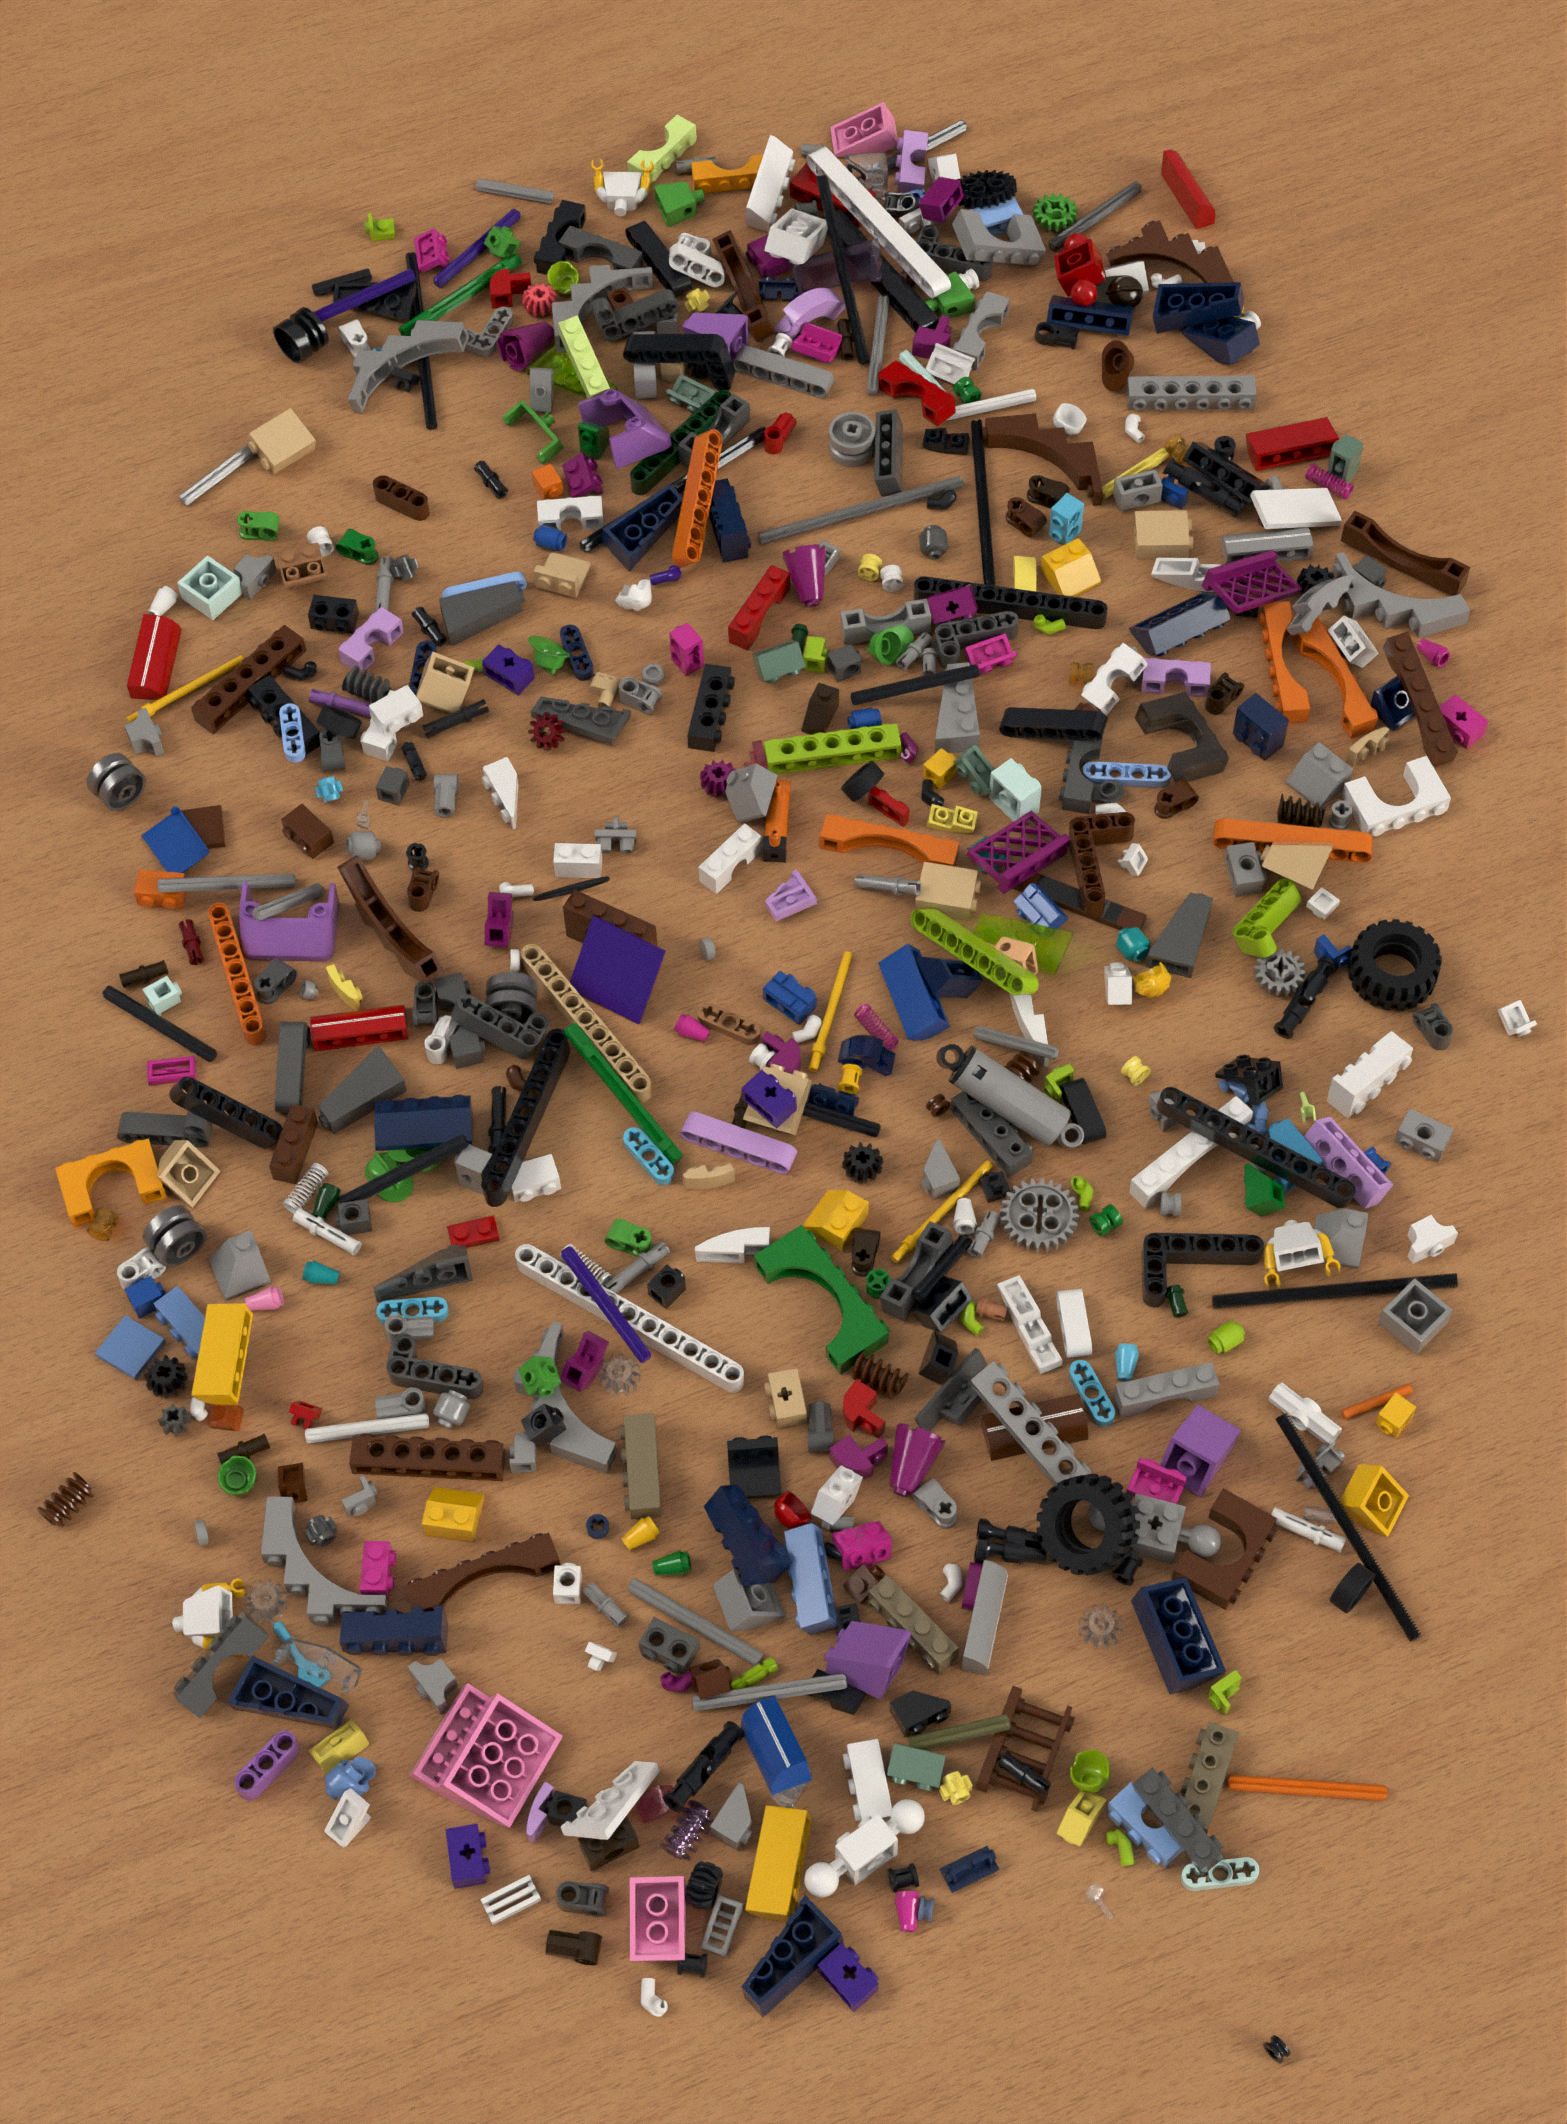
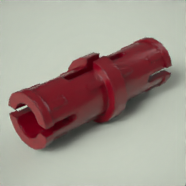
[179,919,204,965]

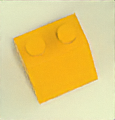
[1041,538,1101,597]
[802,1190,869,1252]
[1340,1464,1409,1537]
[422,1487,485,1543]

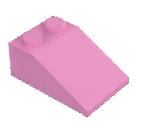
[830,102,898,157]
[630,1876,686,1962]

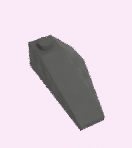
[373,1244,473,1302]

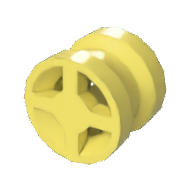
[858,554,882,581]
[1121,1056,1151,1086]

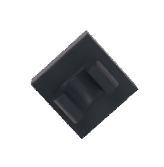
[392,367,420,392]
[979,1171,1011,1203]
[835,1603,861,1636]

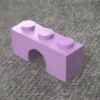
[894,130,928,193]
[338,607,404,672]
[1141,658,1211,697]

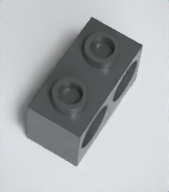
[639,1617,700,1674]

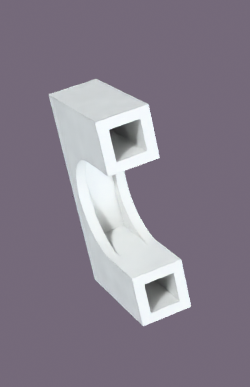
[1342,756,1451,836]

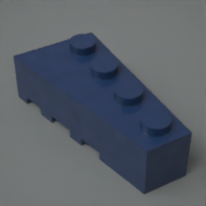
[340,1605,448,1656]

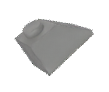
[921,1139,960,1200]
[710,1782,753,1851]

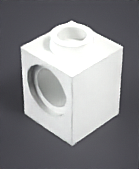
[553,1563,582,1604]

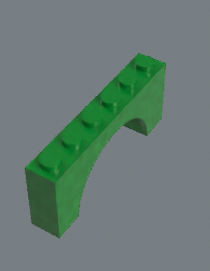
[754,1225,890,1375]

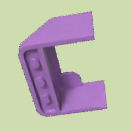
[578,389,672,469]
[239,882,340,962]

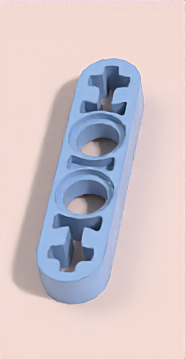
[442,572,527,598]
[1082,761,1171,788]

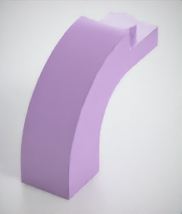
[774,288,846,340]

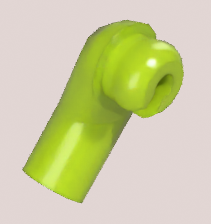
[1071,1176,1094,1211]
[960,1300,984,1336]
[1106,1829,1134,1866]

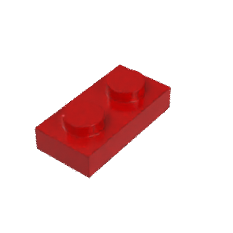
[868,786,909,827]
[447,1215,500,1248]

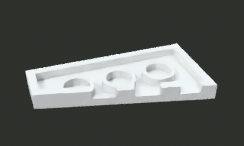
[561,1761,660,1840]

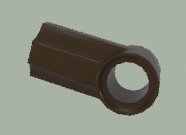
[545,1930,602,1966]

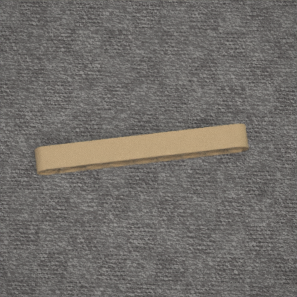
[521,944,652,1103]

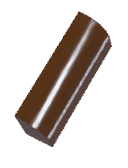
[981,1394,1088,1461]

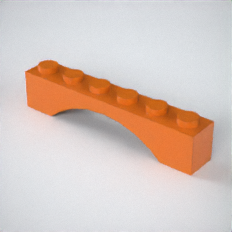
[1258,601,1310,723]
[1292,617,1378,739]
[819,814,960,867]

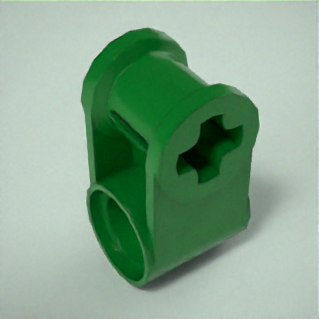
[335,529,379,565]

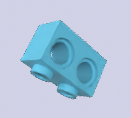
[1049,493,1084,545]

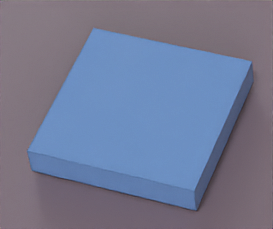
[95,1315,166,1381]

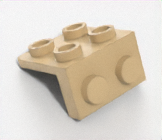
[534,553,590,598]

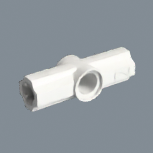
[1268,1383,1342,1446]

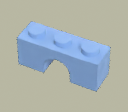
[1107,1782,1182,1868]

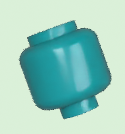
[1116,927,1150,962]

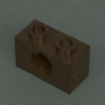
[578,1815,640,1871]

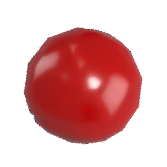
[774,1491,811,1530]

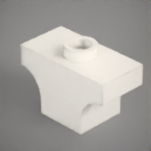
[1407,1215,1458,1264]

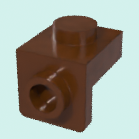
[843,1564,885,1604]

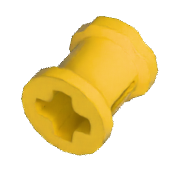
[838,1064,862,1094]

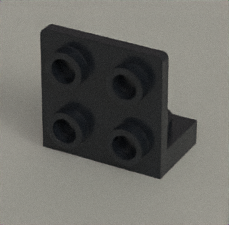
[1215,1055,1283,1106]

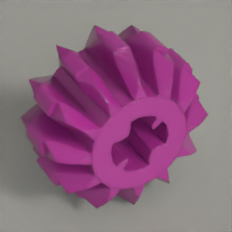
[700,759,736,798]

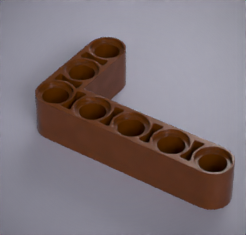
[1069,812,1135,917]

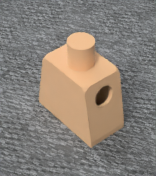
[988,937,1038,976]

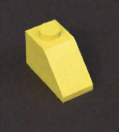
[1056,1791,1107,1847]

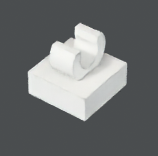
[1117,843,1148,876]
[1306,887,1340,920]
[585,1642,617,1671]

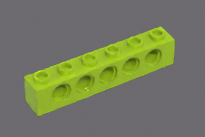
[764,723,901,775]

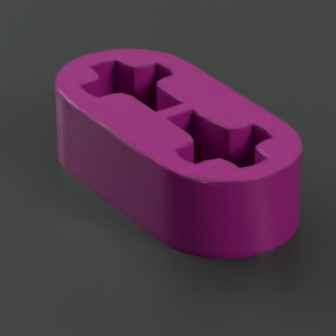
[961,1562,983,1611]

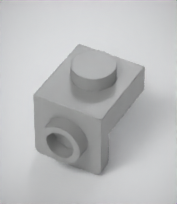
[342,1475,378,1518]

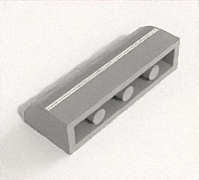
[1220,527,1314,564]
[962,1560,1008,1676]

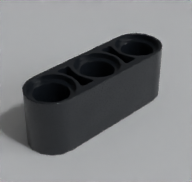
[1060,1078,1107,1145]

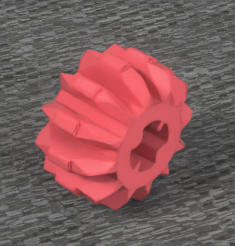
[522,283,557,318]

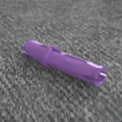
[309,689,371,718]

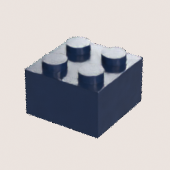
[1233,693,1289,760]

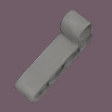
[633,331,657,399]

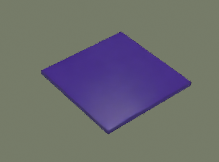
[570,915,666,1024]

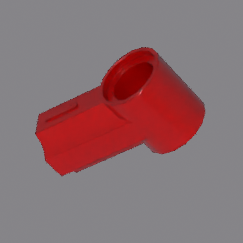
[764,412,797,454]

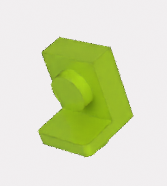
[364,213,396,242]
[1208,1670,1242,1715]

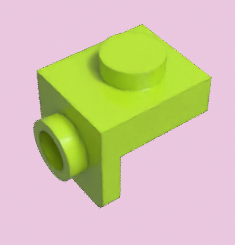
[1043,1064,1074,1103]

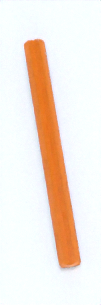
[1227,1774,1387,1801]

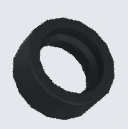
[316,705,362,739]
[841,761,884,802]
[1330,1563,1375,1613]

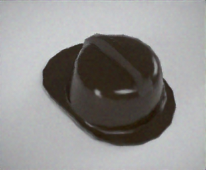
[1096,275,1143,307]

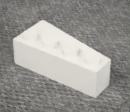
[1326,1031,1413,1119]

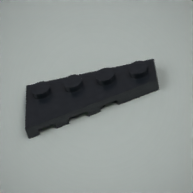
[333,282,416,322]

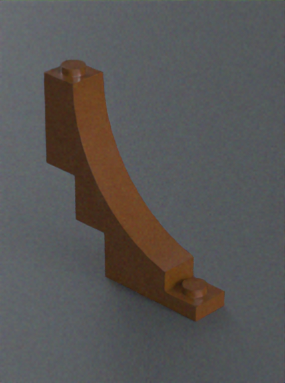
[981,413,1103,506]

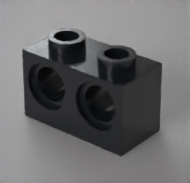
[308,595,359,634]
[912,1276,973,1333]

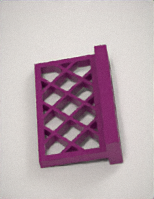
[1201,550,1302,614]
[967,811,1071,894]

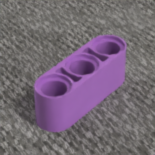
[234,1730,300,1800]

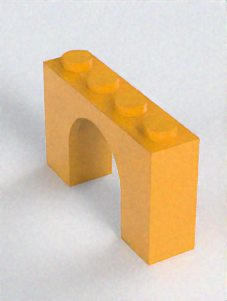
[55,1138,167,1227]

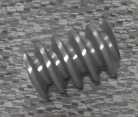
[342,666,392,703]

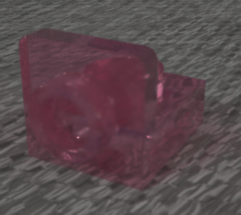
[744,740,767,769]
[636,1785,675,1823]

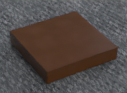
[181,805,226,849]

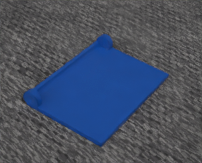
[142,806,210,873]

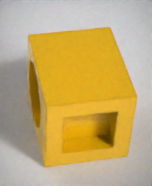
[923,748,958,790]
[1375,1393,1416,1438]

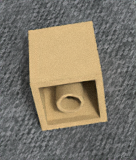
[1260,842,1334,890]
[743,1063,812,1136]

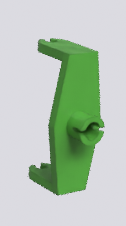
[502,399,564,464]

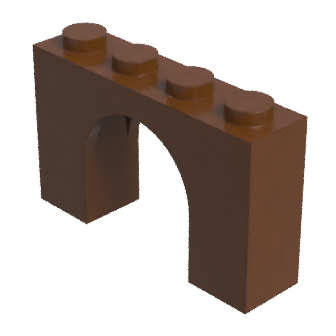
[563,889,658,947]
[1171,1488,1278,1610]

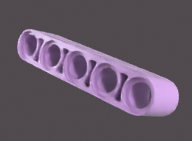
[680,1112,797,1174]

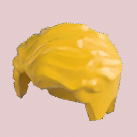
[1132,962,1172,999]

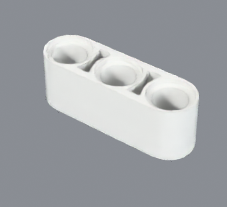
[669,243,725,287]
[1056,1288,1092,1358]

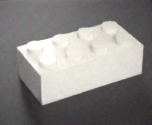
[764,208,828,265]

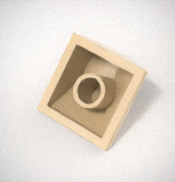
[157,1140,220,1208]

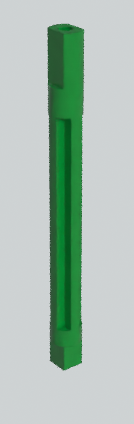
[398,254,522,336]
[563,1023,683,1165]

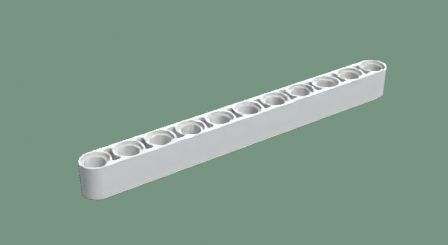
[806,147,951,298]
[515,1244,744,1393]

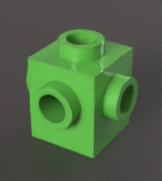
[484,226,521,258]
[518,1356,561,1397]

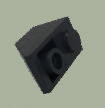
[918,1331,958,1384]
[890,1690,951,1737]

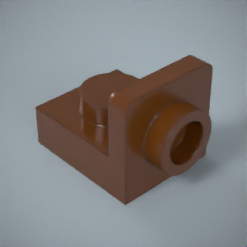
[278,1462,308,1503]

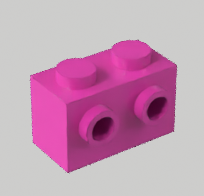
[360,1541,396,1601]

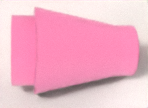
[245,1286,284,1311]

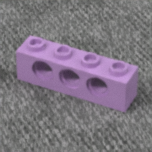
[1304,1117,1393,1209]

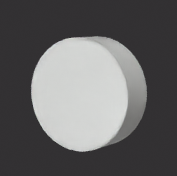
[510,949,520,972]

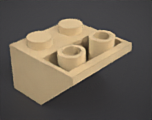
[416,652,474,714]

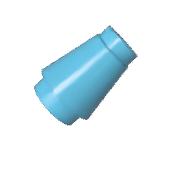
[1115,1343,1140,1382]

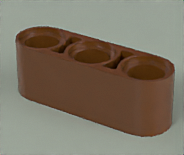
[373,475,430,521]

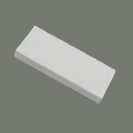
[1250,488,1342,529]

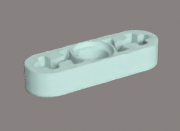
[1181,1857,1259,1891]

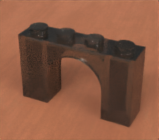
[1135,692,1229,782]

